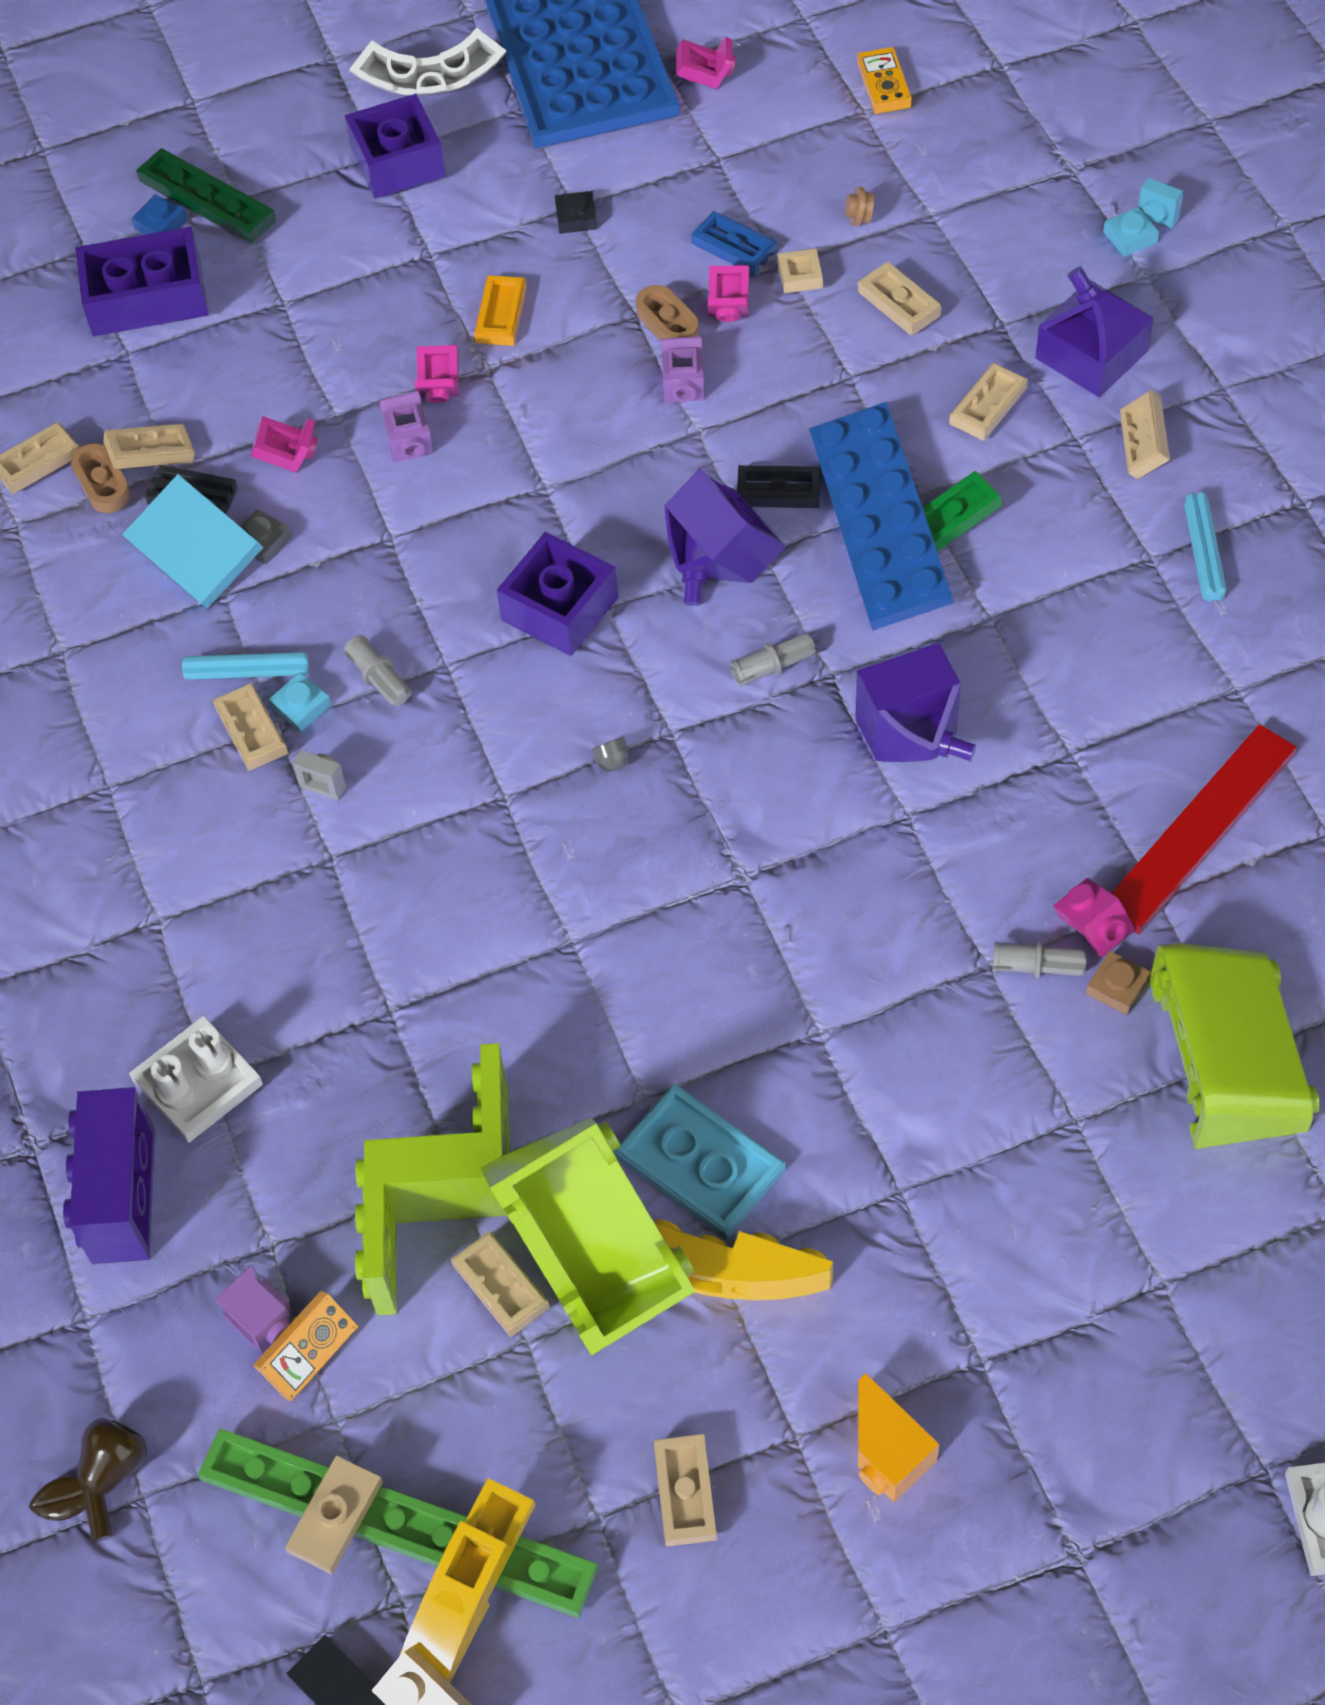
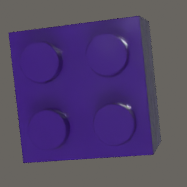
[344,93,446,199]
[496,532,619,656]

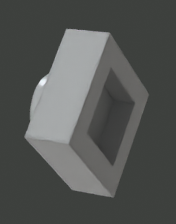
[293,750,346,801]

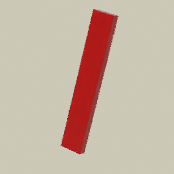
[1111,724,1297,935]

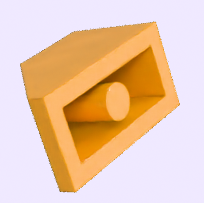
[857,1373,940,1503]

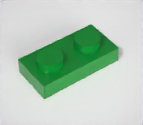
[923,470,1002,552]

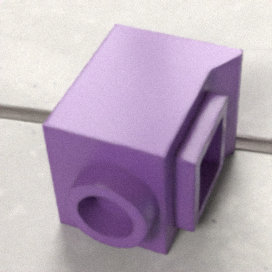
[661,337,705,402]
[379,391,434,462]
[215,1265,293,1355]

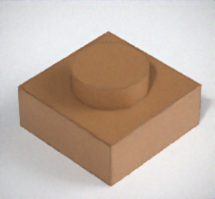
[1086,950,1151,1015]

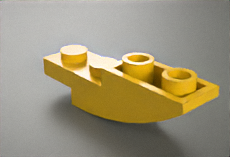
[654,1219,833,1300]
[399,1478,536,1683]

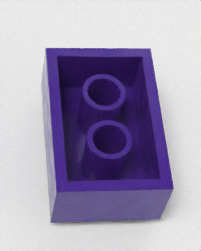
[75,226,209,337]
[63,1087,155,1264]

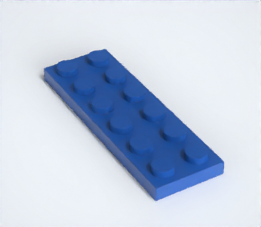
[809,401,954,630]

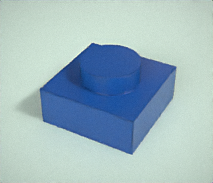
[131,194,187,234]

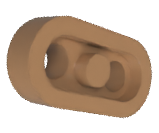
[636,285,699,341]
[71,443,130,513]

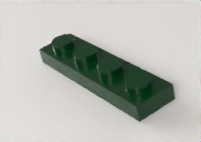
[136,148,277,244]

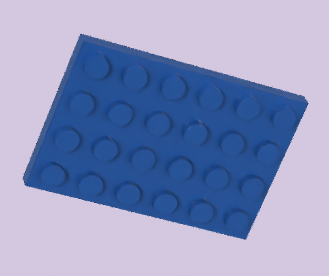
[483,0,680,148]

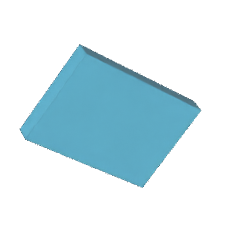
[122,474,263,609]
[613,1083,786,1240]

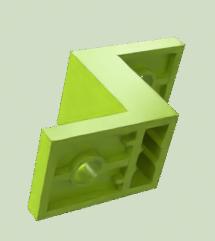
[355,1043,510,1316]

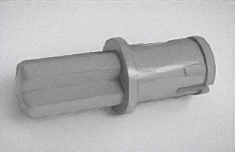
[729,634,816,687]
[344,635,411,707]
[993,941,1087,978]

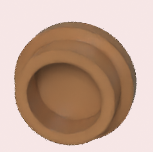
[844,186,874,227]

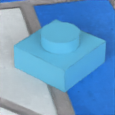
[1138,178,1184,229]
[1103,207,1159,257]
[268,673,332,733]

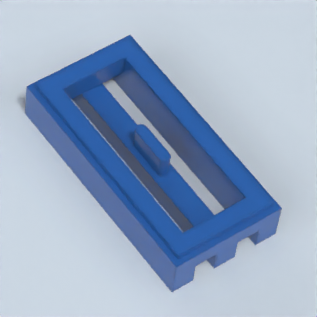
[691,211,777,275]

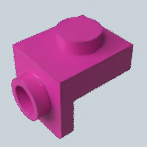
[676,37,736,90]
[708,266,749,322]
[415,345,459,403]
[250,416,318,473]
[1053,878,1134,957]

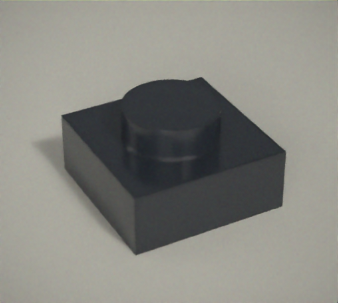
[554,191,597,234]

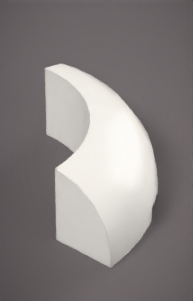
[349,28,506,96]

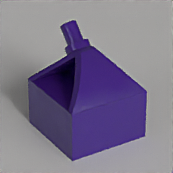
[1035,266,1154,398]
[664,468,786,606]
[855,643,976,762]

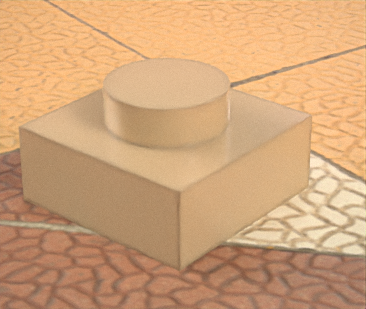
[778,249,823,293]

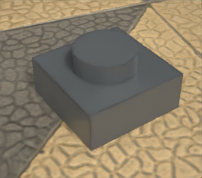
[241,509,292,564]

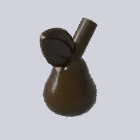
[29,1417,147,1542]

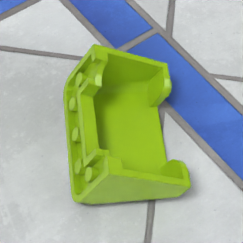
[1149,943,1319,1149]
[481,1117,696,1356]

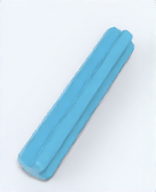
[1184,492,1226,602]
[182,652,310,680]

